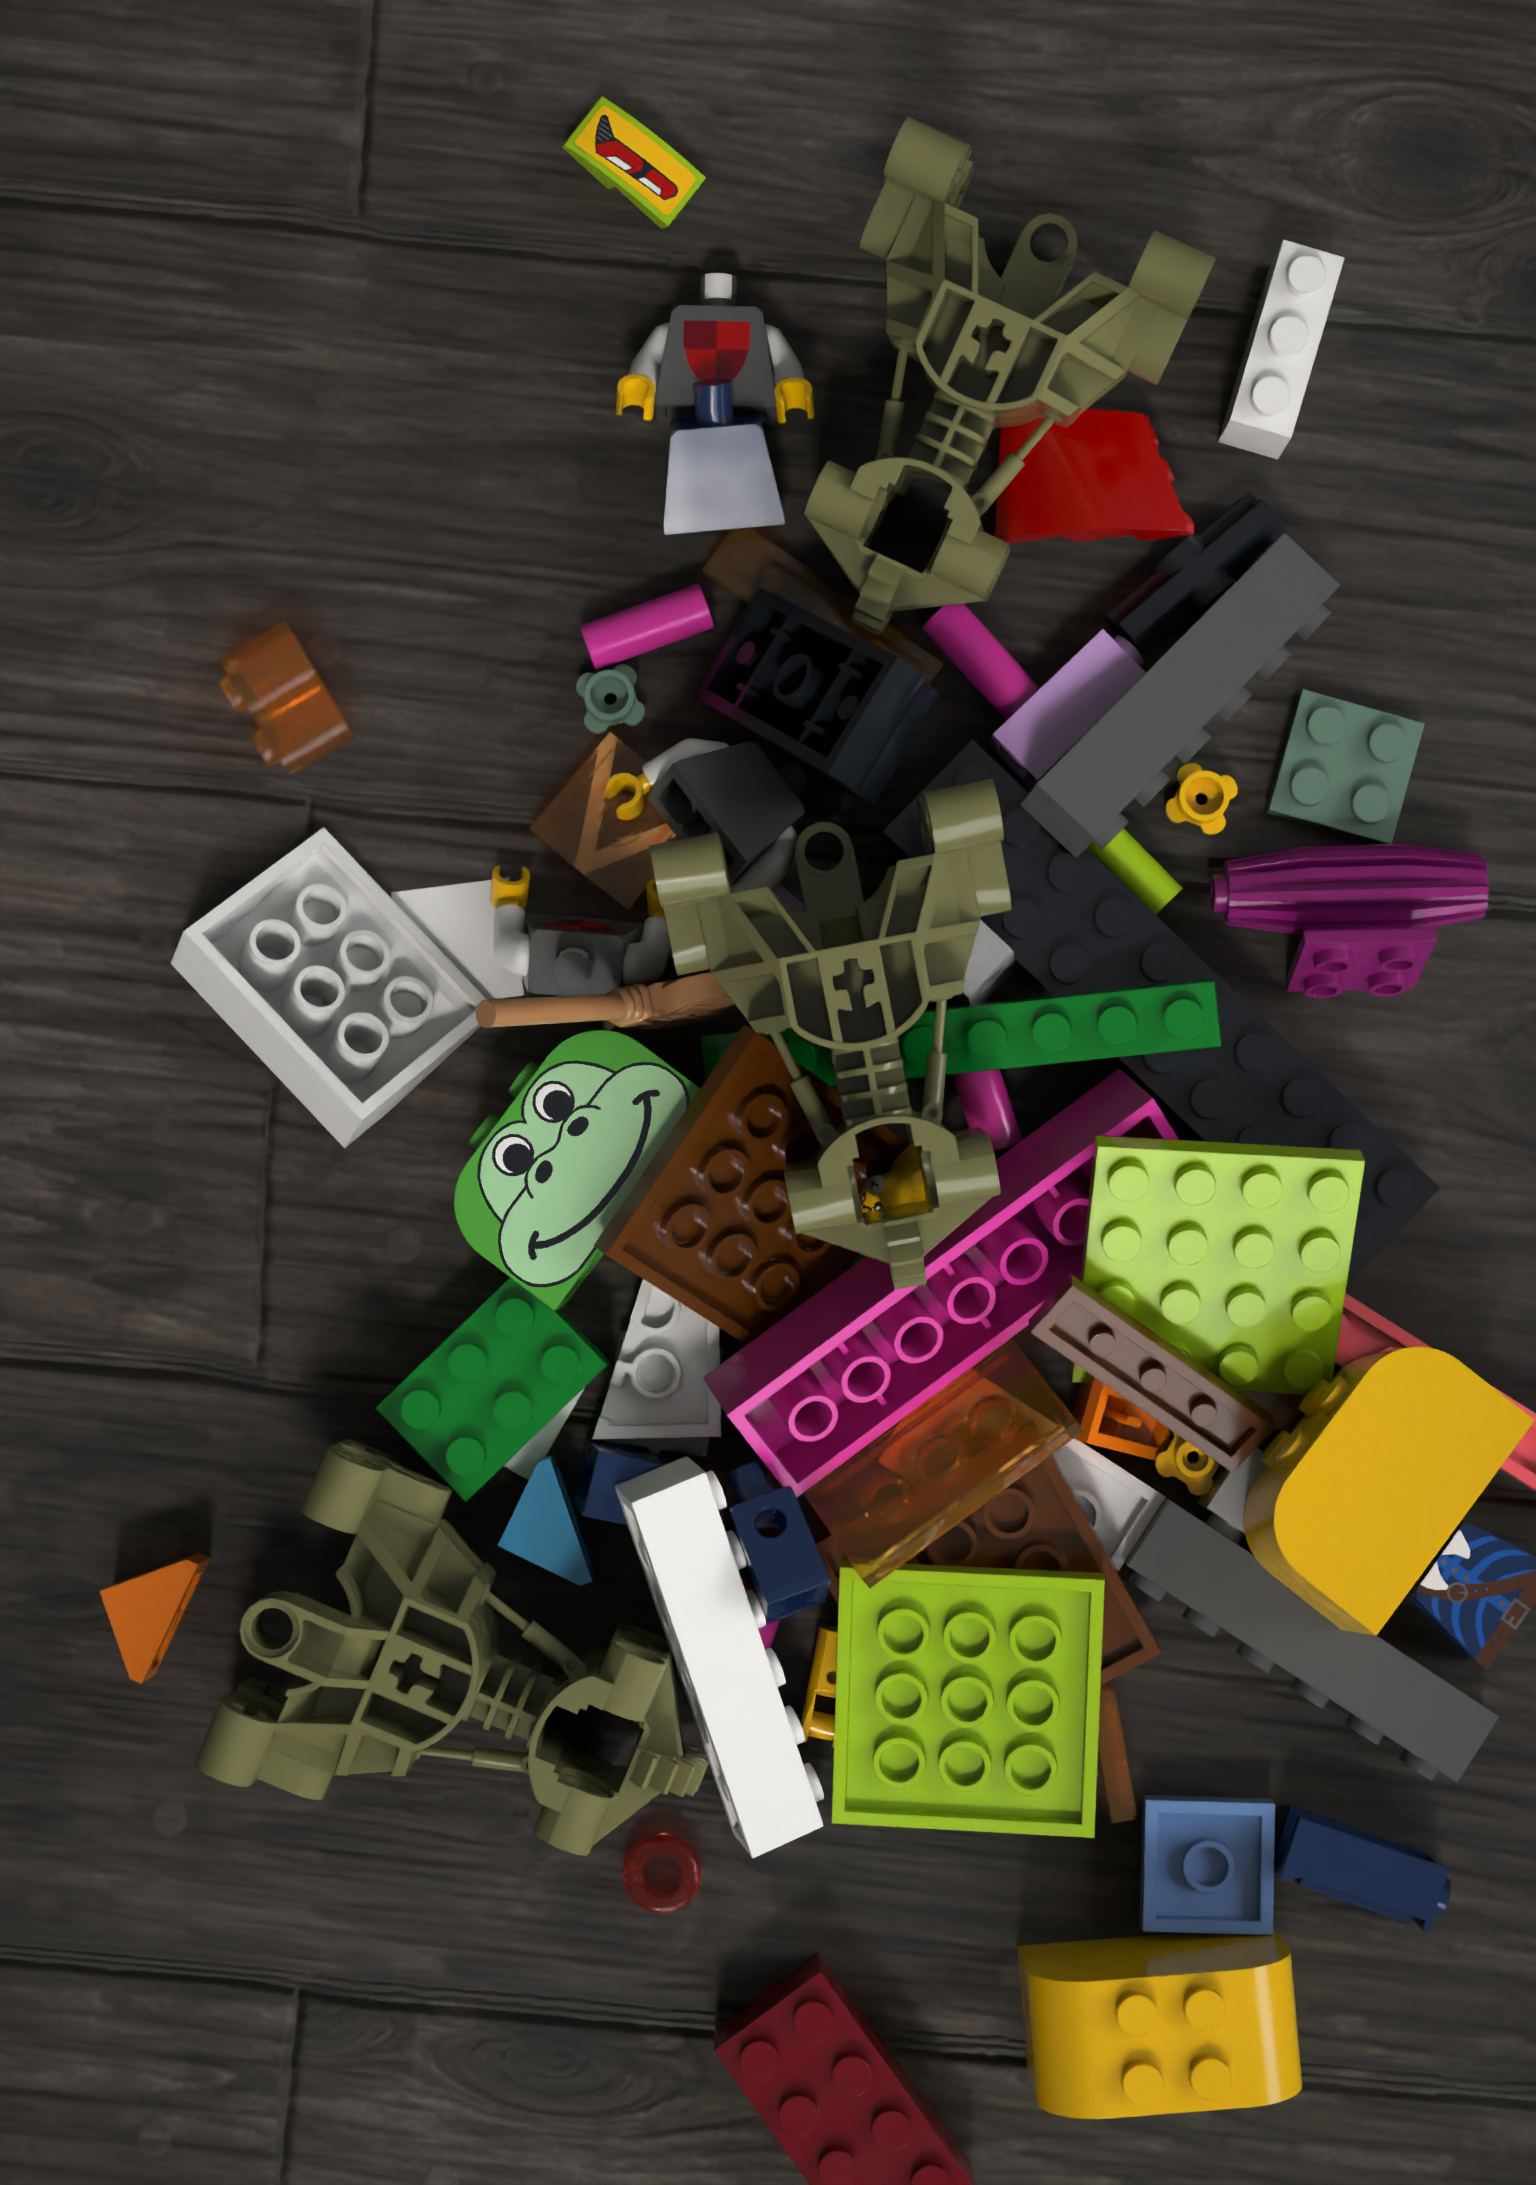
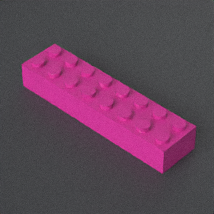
[703,1069,1179,1498]

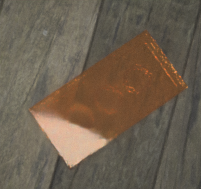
[804,1338,1083,1589]

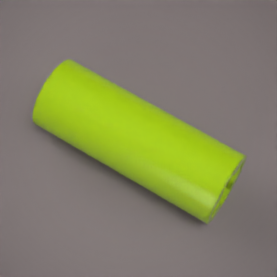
[1086,828,1183,915]

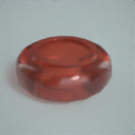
[622,1832,702,1915]

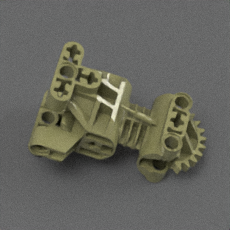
[804,117,1216,636]
[649,778,1011,1290]
[194,1439,709,1856]

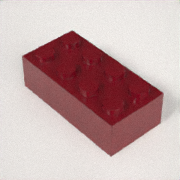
[714,1952,975,2185]

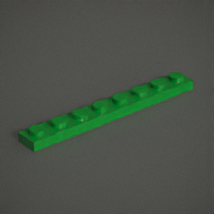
[700,978,1222,1086]

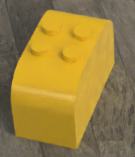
[1243,1347,1535,1636]
[1017,1926,1302,2119]

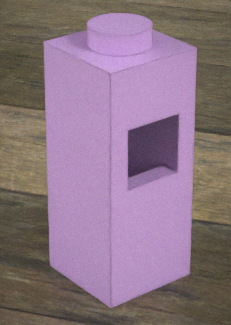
[988,629,1146,790]

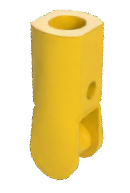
[801,1625,838,1748]

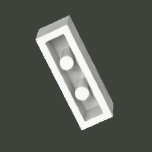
[1218,239,1345,460]

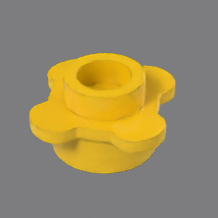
[1165,763,1238,835]
[1155,1432,1220,1496]

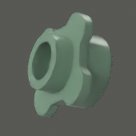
[576,664,645,734]

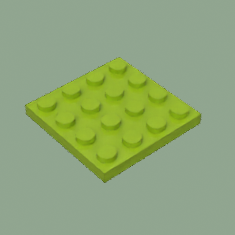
[1070,1136,1365,1395]
[832,1560,1105,1838]

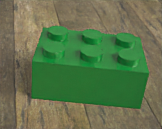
[376,1277,611,1502]

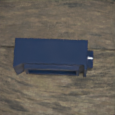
[1274,1805,1451,1932]

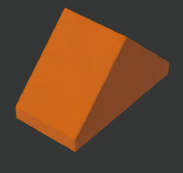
[1067,1375,1172,1460]
[99,1552,210,1684]

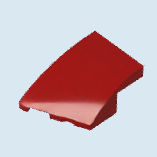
[995,409,1194,544]

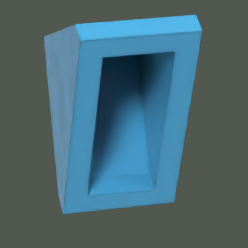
[497,1453,596,1586]

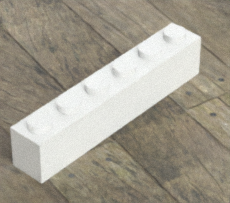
[615,1456,824,1858]

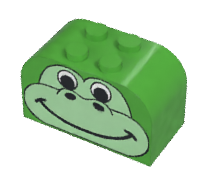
[454,1030,700,1310]

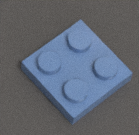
[1140,1795,1275,1935]

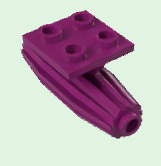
[1210,844,1489,998]

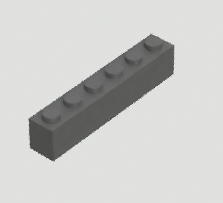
[1020,533,1340,859]
[1124,1498,1499,1783]

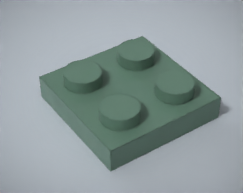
[1265,689,1425,844]

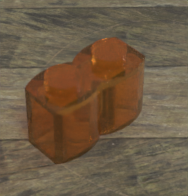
[218,621,356,775]

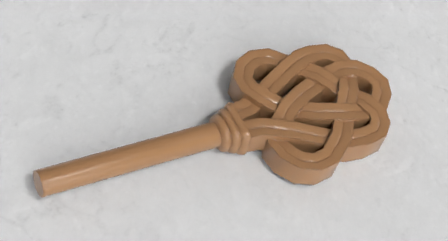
[475,972,742,1034]

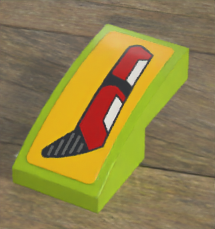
[561,96,706,229]

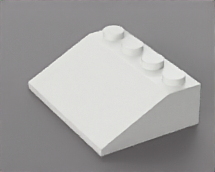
[171,827,487,1148]

